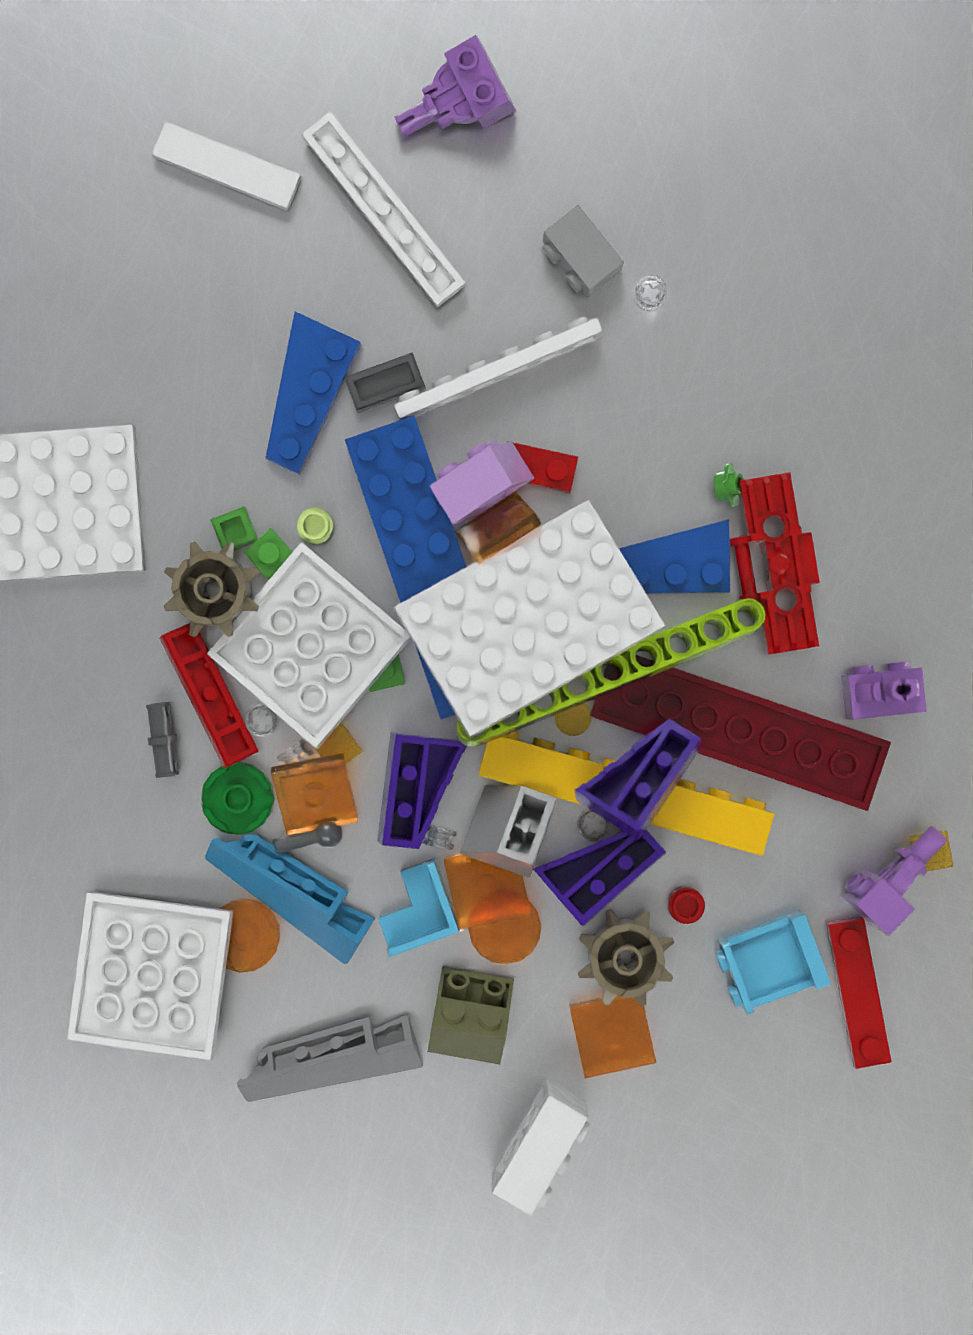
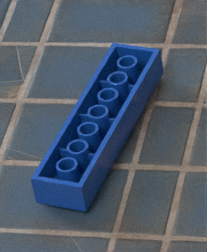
[344,416,466,719]

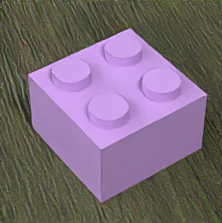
[430,440,535,524]

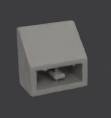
[460,786,556,878]

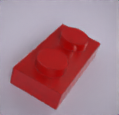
[507,441,578,494]

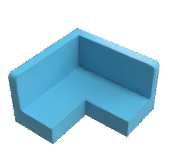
[378,858,460,957]

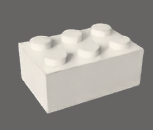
[492,1079,590,1216]

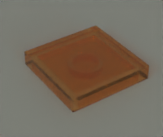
[455,492,541,564]
[271,753,358,835]
[443,854,531,932]
[569,995,656,1079]

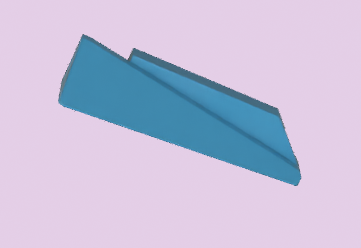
[205,834,375,964]

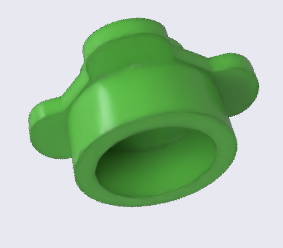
[714,463,744,507]

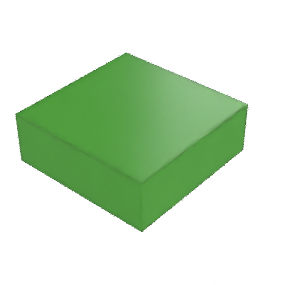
[210,506,258,551]

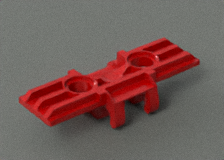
[729,472,820,655]

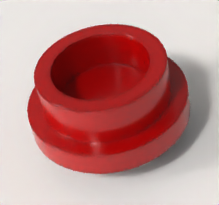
[668,887,705,924]

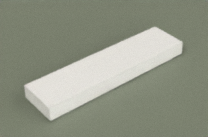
[152,121,301,211]

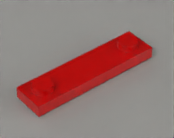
[159,623,259,769]
[826,917,892,1069]

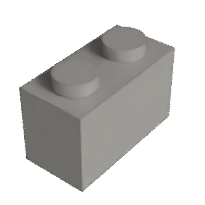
[542,205,624,297]

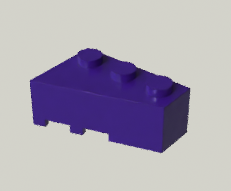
[575,719,701,841]
[377,732,467,849]
[533,830,666,926]

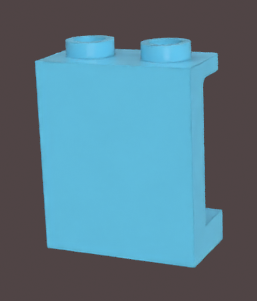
[715,910,831,1015]

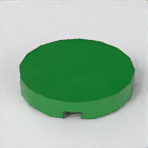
[201,762,275,835]

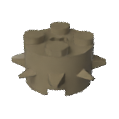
[164,542,260,637]
[578,909,675,1006]

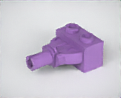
[395,35,516,138]
[841,661,927,719]
[842,826,948,936]

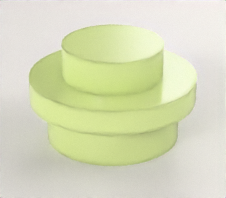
[297,508,334,544]

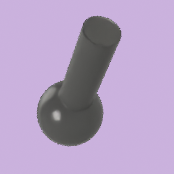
[273,819,343,853]

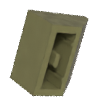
[427,967,514,1065]

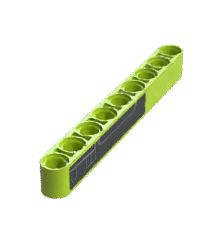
[456,598,765,747]

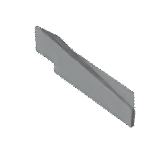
[237,1014,423,1102]

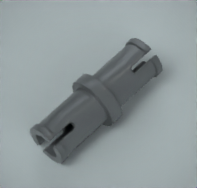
[146,702,179,778]

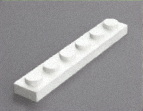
[301,111,466,308]
[394,317,603,420]

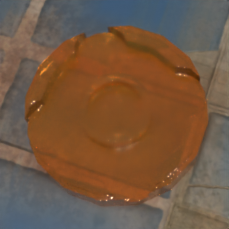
[468,890,541,965]
[219,899,280,973]

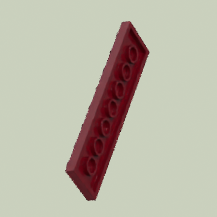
[589,655,891,811]

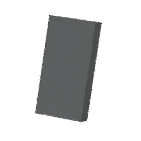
[344,352,425,413]

